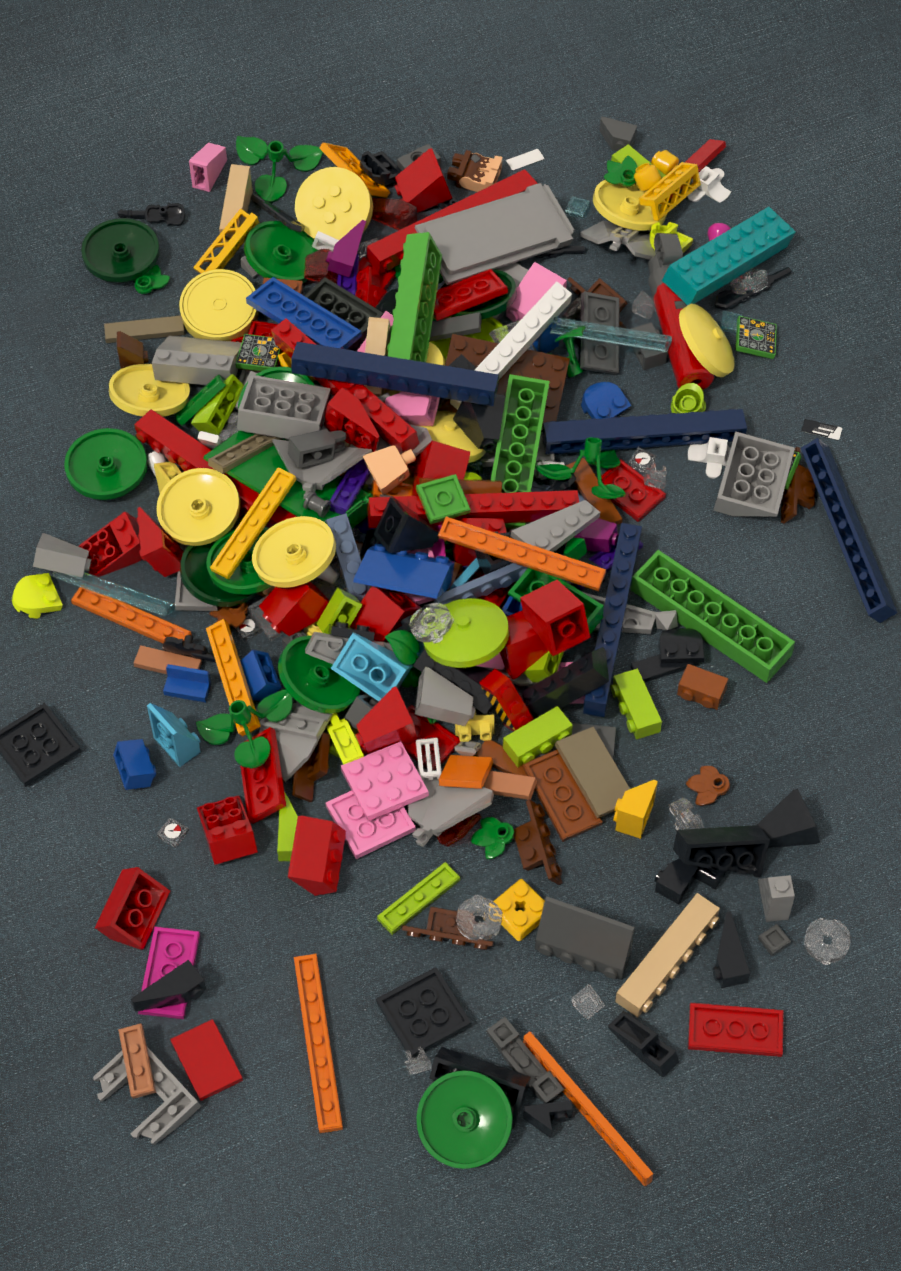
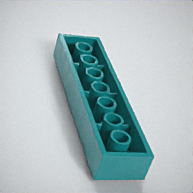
[662,207,796,305]

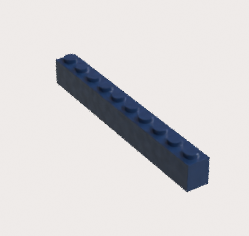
[291,342,499,406]
[542,409,747,454]
[801,438,897,623]
[583,523,642,717]

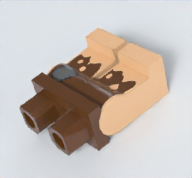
[447,150,503,192]

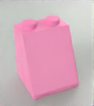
[506,262,567,323]

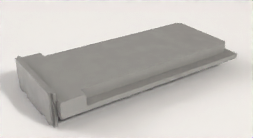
[414,183,574,285]

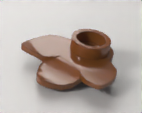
[209,603,248,627]
[686,766,730,806]

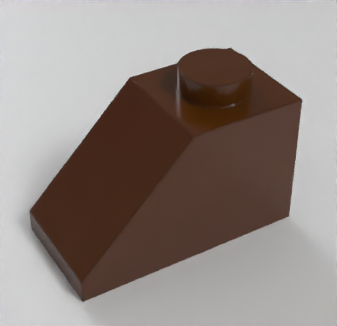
[117,331,149,369]

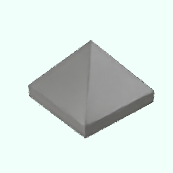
[655,610,678,630]
[455,741,482,756]

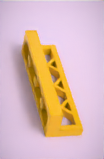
[639,162,701,221]
[193,208,259,274]

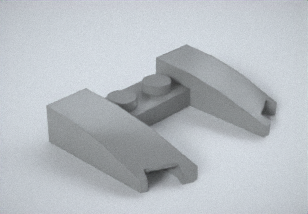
[93,1047,202,1145]

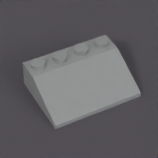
[152,336,242,385]
[237,375,331,440]
[713,432,795,517]

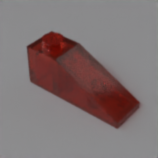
[371,198,417,231]

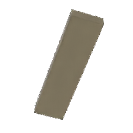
[104,315,185,343]
[208,433,281,474]

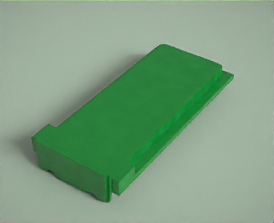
[203,431,373,529]

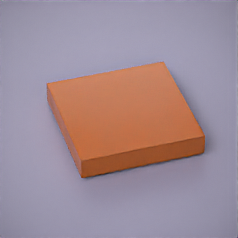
[439,755,493,789]

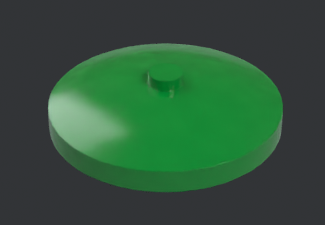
[244,221,321,283]
[64,428,147,500]
[206,527,272,594]
[278,636,360,714]
[416,1071,513,1169]

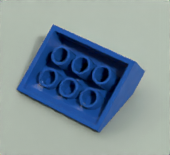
[353,544,455,599]

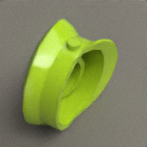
[671,383,706,413]

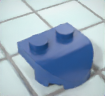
[581,382,632,419]

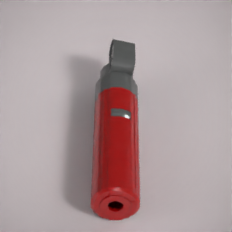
[648,233,714,390]

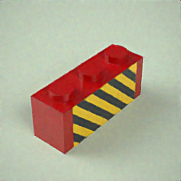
[479,669,534,732]

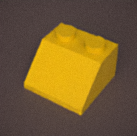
[613,780,658,839]

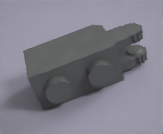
[288,429,346,468]

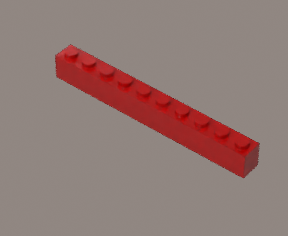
[367,169,538,274]
[271,319,420,454]
[134,409,297,528]
[367,490,579,528]

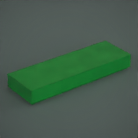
[176,375,226,426]

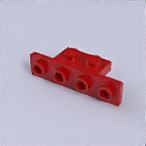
[355,266,387,308]

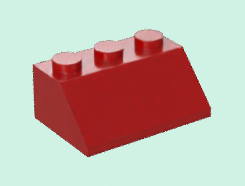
[288,815,346,896]
[95,867,170,950]

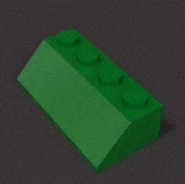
[508,568,604,633]

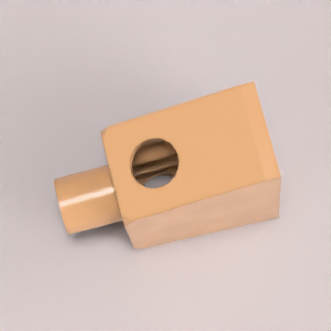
[363,446,416,495]

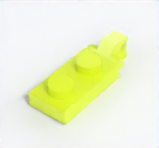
[327,713,364,765]

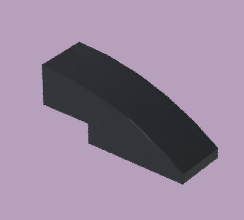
[608,1011,679,1077]

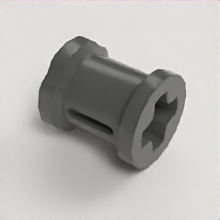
[303,491,331,518]

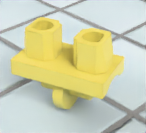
[455,709,495,742]

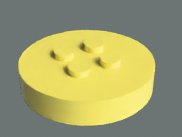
[295,167,373,240]
[179,269,259,341]

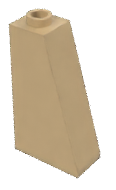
[219,164,253,242]
[364,317,391,397]

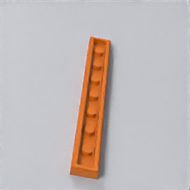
[438,517,606,591]
[294,954,343,1134]
[523,1032,653,1187]

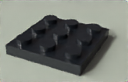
[0,702,81,787]
[376,967,471,1059]

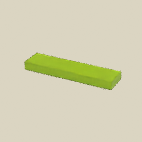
[377,862,460,935]

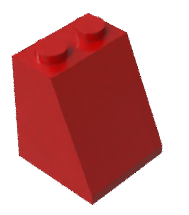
[395,148,452,216]
[412,440,470,496]
[450,518,507,566]
[520,580,590,656]
[259,581,330,636]
[350,586,421,643]
[500,610,548,680]
[355,687,418,755]

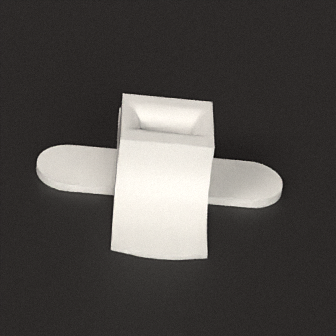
[687,166,731,203]
[688,437,730,479]

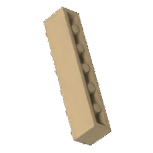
[615,893,720,1018]

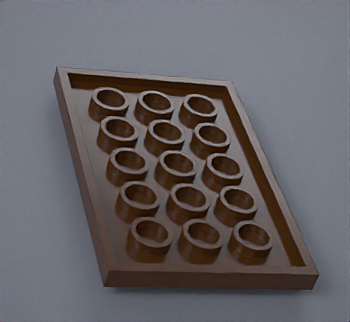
[437,334,570,432]

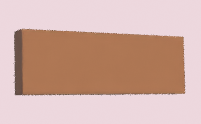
[134,645,202,674]
[483,771,537,800]
[118,1024,156,1099]

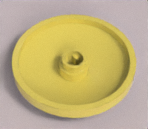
[593,178,668,231]
[679,304,735,377]
[109,364,190,417]
[420,411,486,463]
[157,468,240,546]
[252,516,336,588]

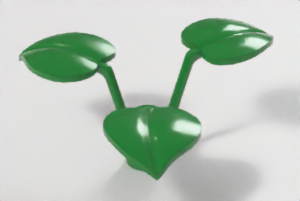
[236,136,323,202]
[547,325,586,378]
[535,437,626,499]
[385,630,437,724]
[196,689,293,769]

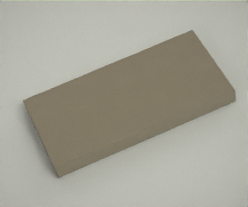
[555,726,630,819]

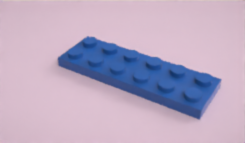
[246,277,362,349]

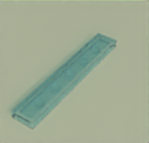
[550,317,672,352]
[52,571,175,616]

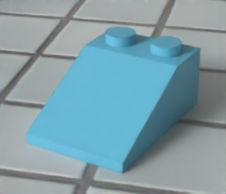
[331,632,413,701]
[147,703,201,767]

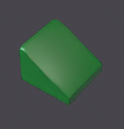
[564,537,587,560]

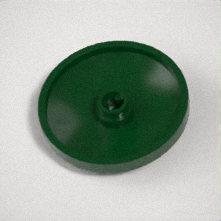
[81,218,160,282]
[441,269,517,320]
[180,540,257,607]

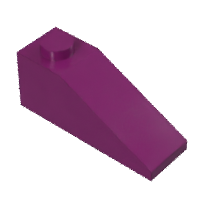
[326,220,366,277]

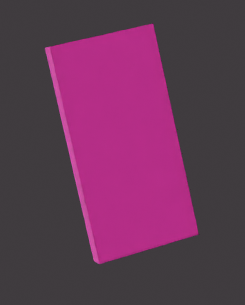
[138,927,200,1019]

